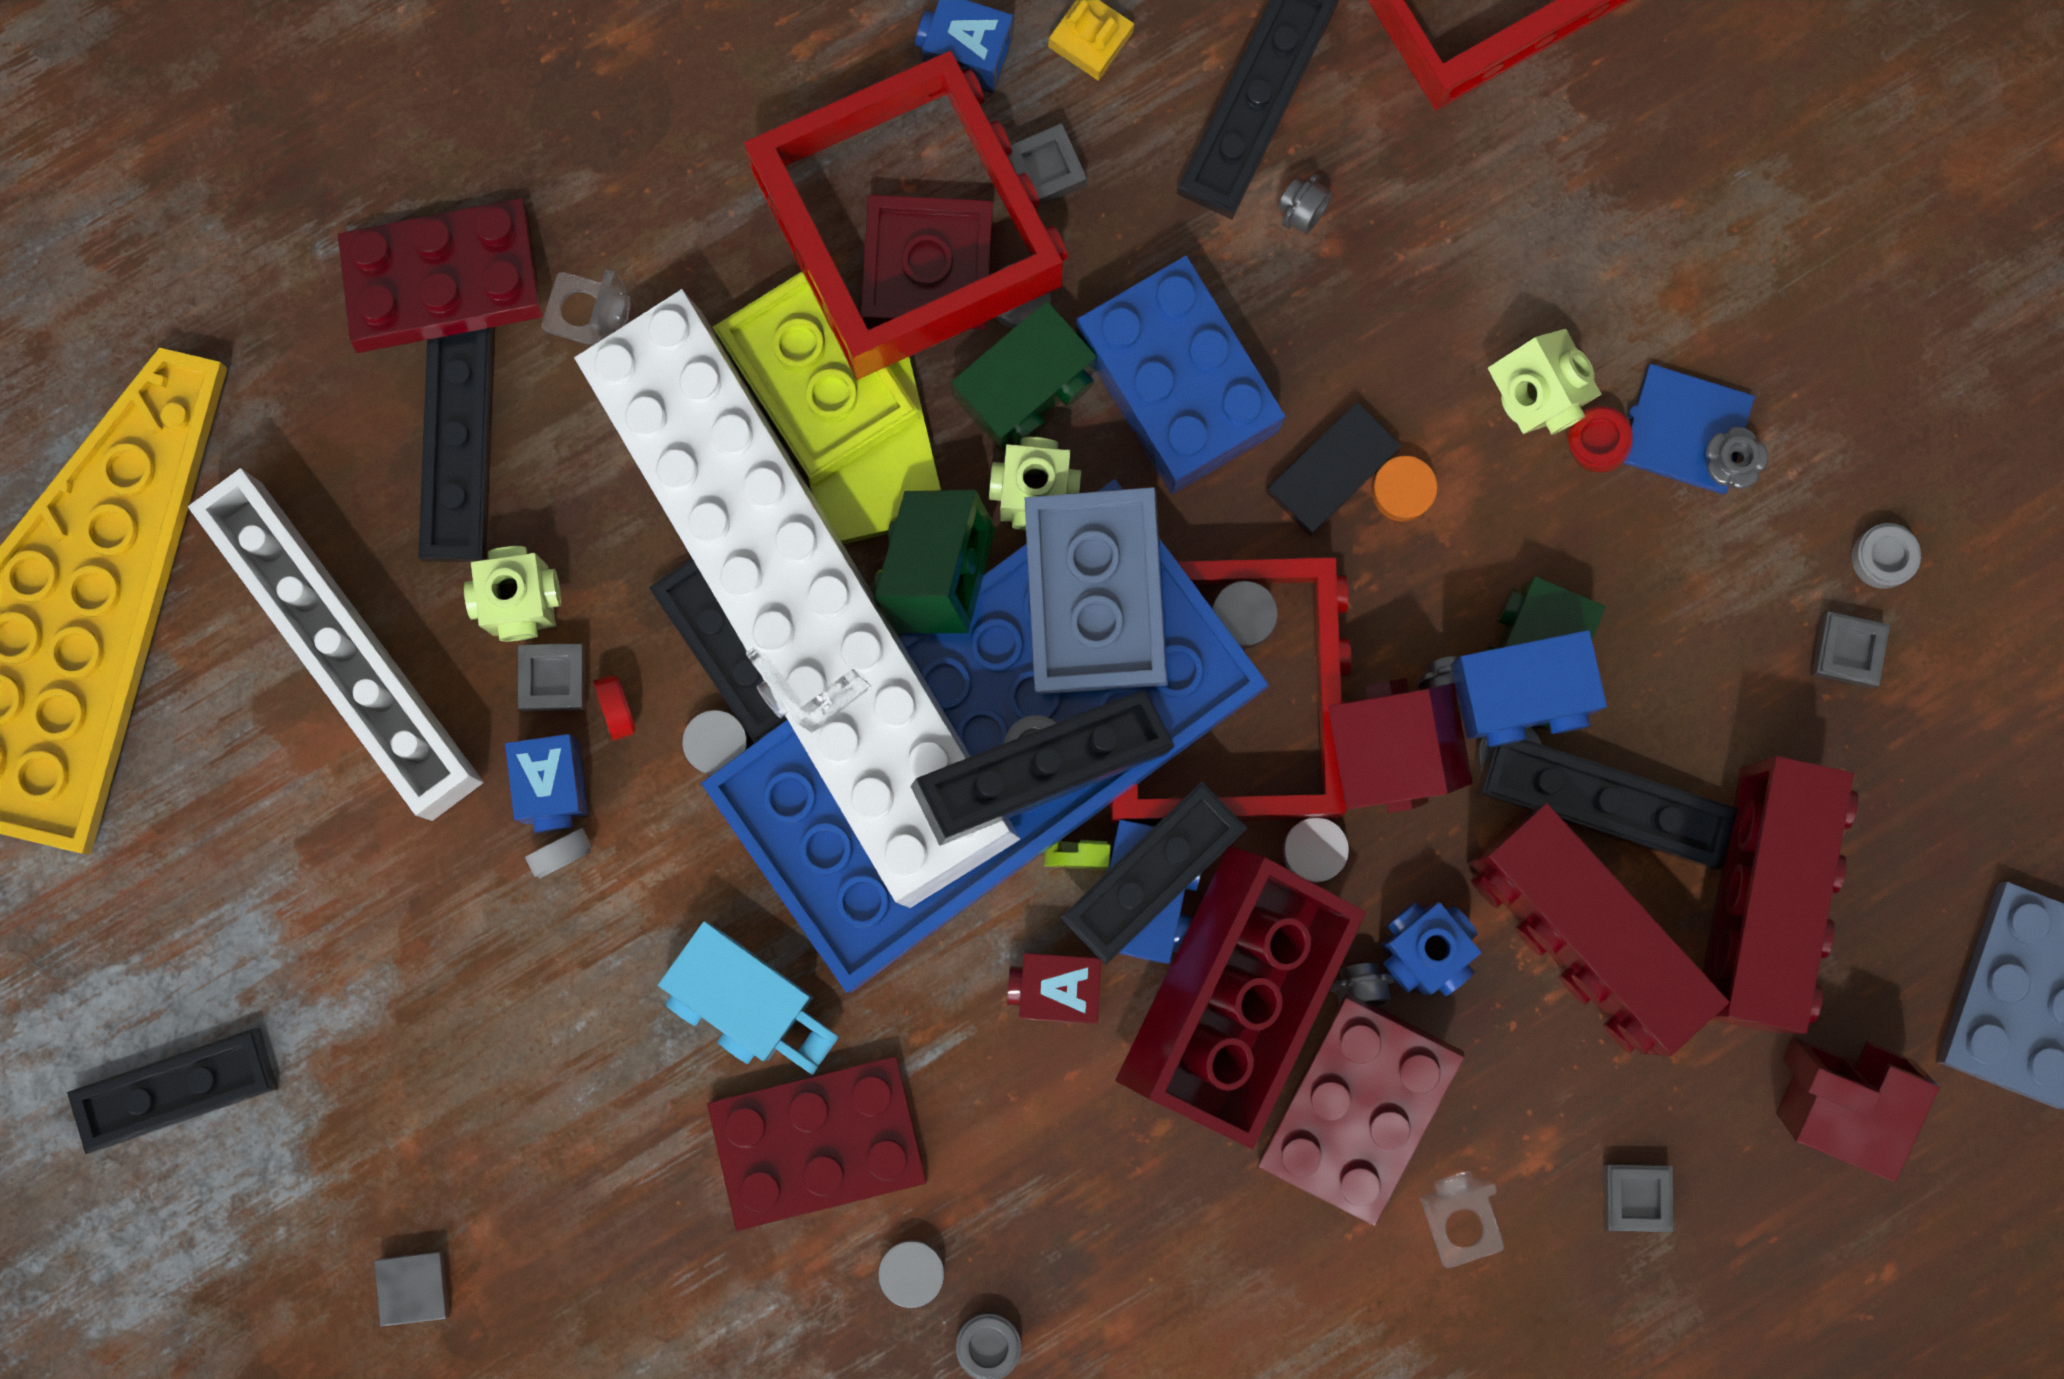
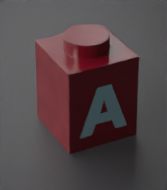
[1007,953,1102,1024]

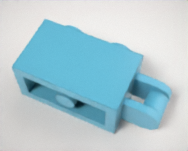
[657,921,839,1074]

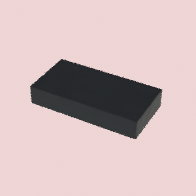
[1266,402,1401,536]

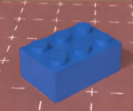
[1076,256,1286,495]

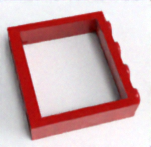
[1367,0,1632,111]
[744,50,1068,380]
[1110,558,1351,824]

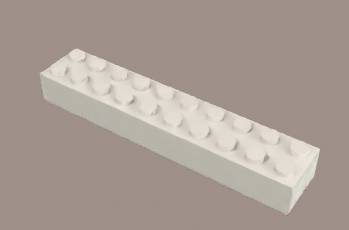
[574,289,1021,908]

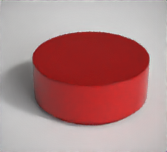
[1568,406,1633,473]
[593,674,636,741]

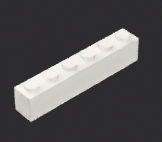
[187,468,484,821]

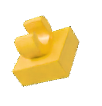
[1048,0,1134,81]

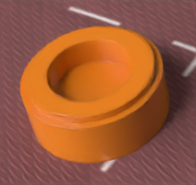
[1372,456,1437,522]

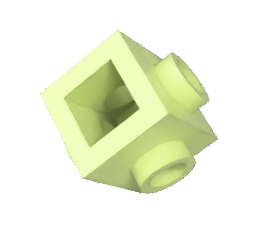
[1488,329,1602,435]
[989,437,1081,531]
[464,546,561,642]

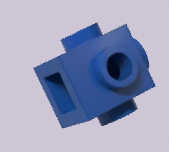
[1379,901,1482,996]

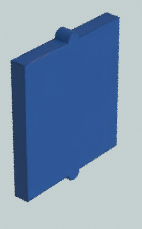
[1623,364,1755,495]

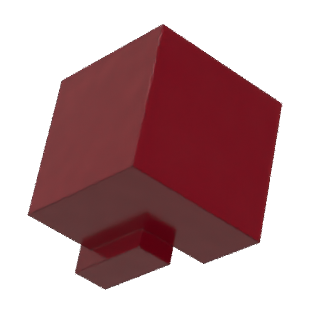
[1328,678,1473,813]
[1776,1036,1940,1183]

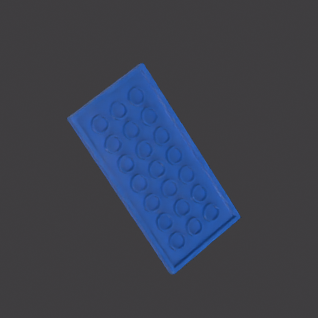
[701,479,1269,993]

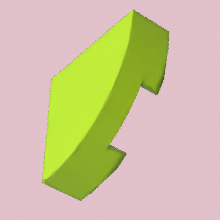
[1043,840,1110,871]

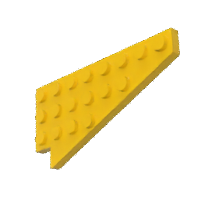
[0,348,227,855]

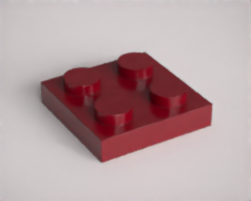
[861,195,993,329]

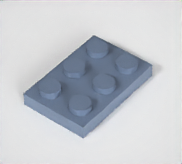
[1024,487,1168,694]
[1936,882,2064,1109]

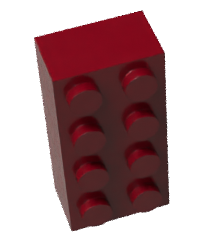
[1702,756,1858,1034]
[1467,803,1730,1056]
[1115,846,1366,1150]

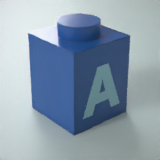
[915,0,1013,94]
[505,734,589,833]

